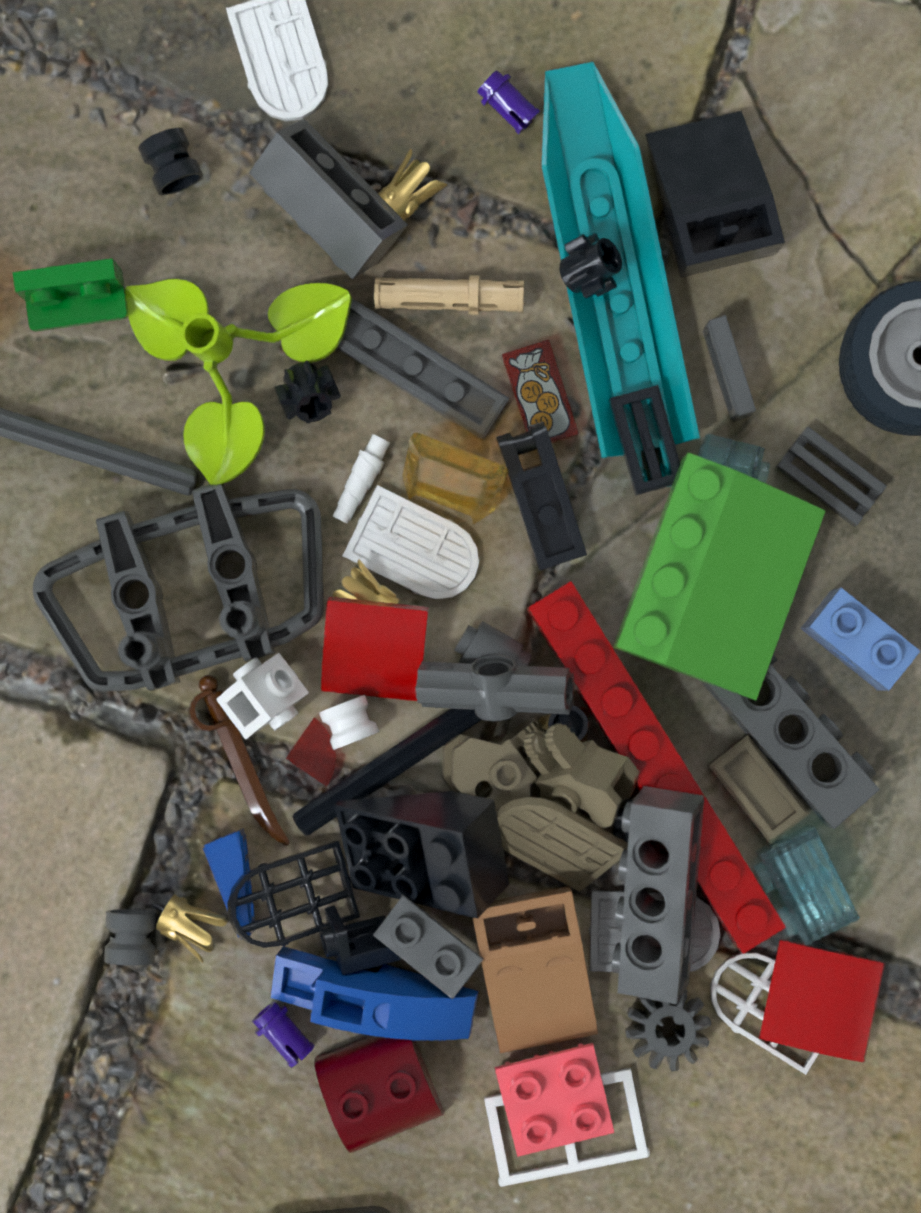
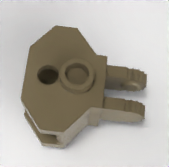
[442,716,543,813]
[523,723,640,828]

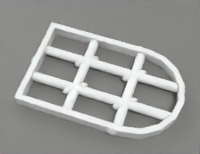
[710,952,819,1075]

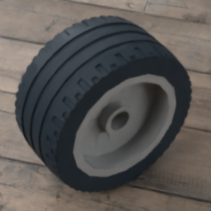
[839,281,921,436]

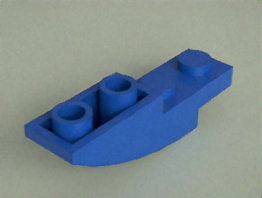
[270,946,479,1040]

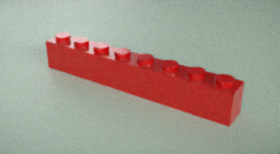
[527,581,786,954]

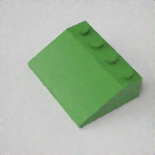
[613,453,826,701]

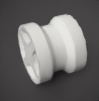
[319,695,379,750]

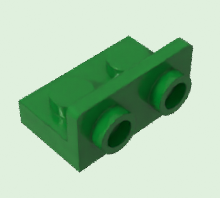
[12,258,128,332]

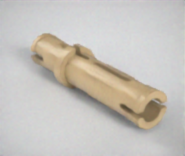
[374,275,524,315]

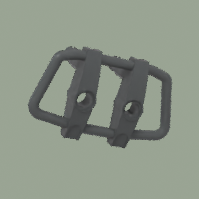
[33,484,324,691]

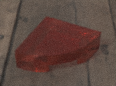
[286,717,336,787]

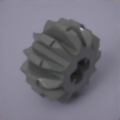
[625,989,711,1071]

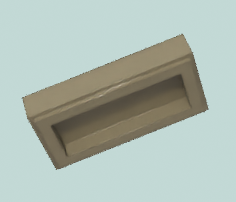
[707,735,810,844]

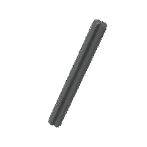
[0,408,198,496]

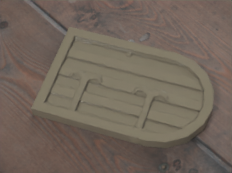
[497,797,628,892]

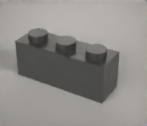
[249,119,408,279]

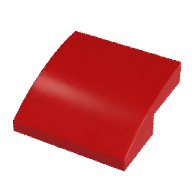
[321,596,429,701]
[759,939,885,1063]

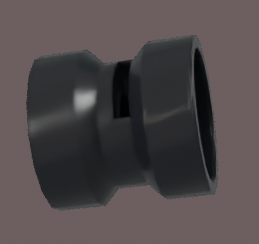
[138,128,203,195]

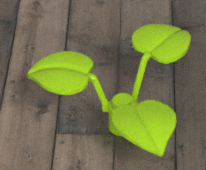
[125,279,352,485]

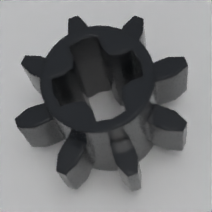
[559,233,622,299]
[275,360,341,424]

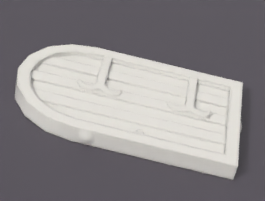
[226,0,329,121]
[342,485,479,600]

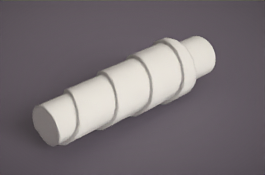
[333,434,390,523]

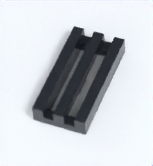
[609,385,680,496]

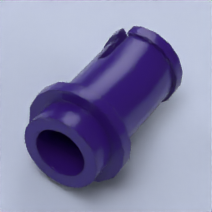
[477,70,541,135]
[252,1001,315,1068]

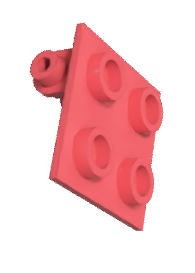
[495,1043,615,1157]

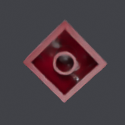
[314,1035,445,1153]

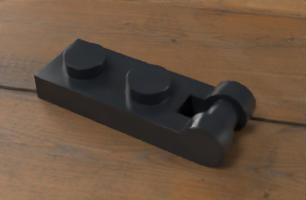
[496,421,587,570]

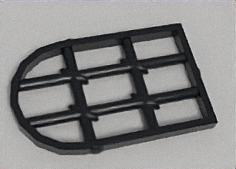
[227,841,360,948]

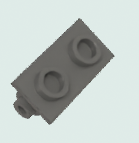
[373,895,483,999]

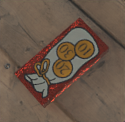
[502,340,579,444]

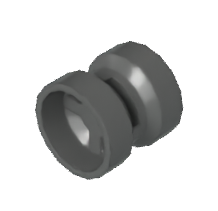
[104,909,157,965]

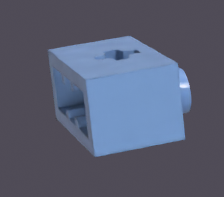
[800,588,921,691]

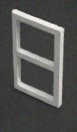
[484,1068,650,1187]

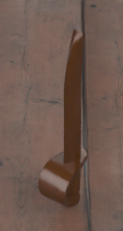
[188,675,290,846]

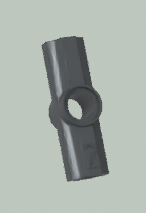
[415,655,575,721]

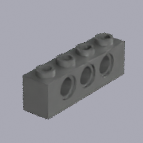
[699,654,880,829]
[612,786,704,1005]

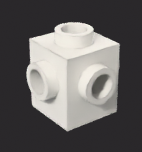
[216,653,309,739]

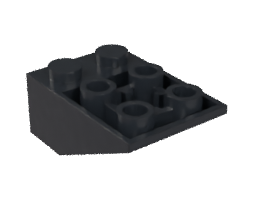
[645,111,785,278]
[335,791,509,919]

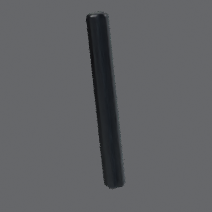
[292,709,482,836]

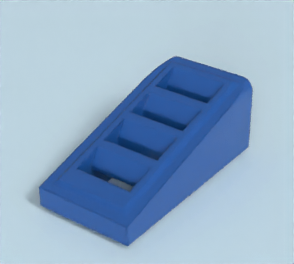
[203,828,255,940]

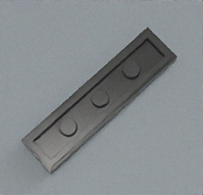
[336,298,509,441]

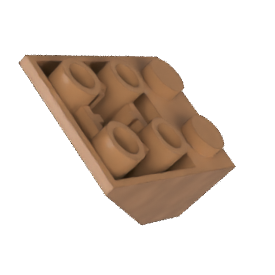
[473,886,598,1053]

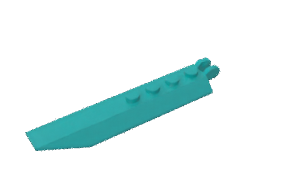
[541,62,700,487]

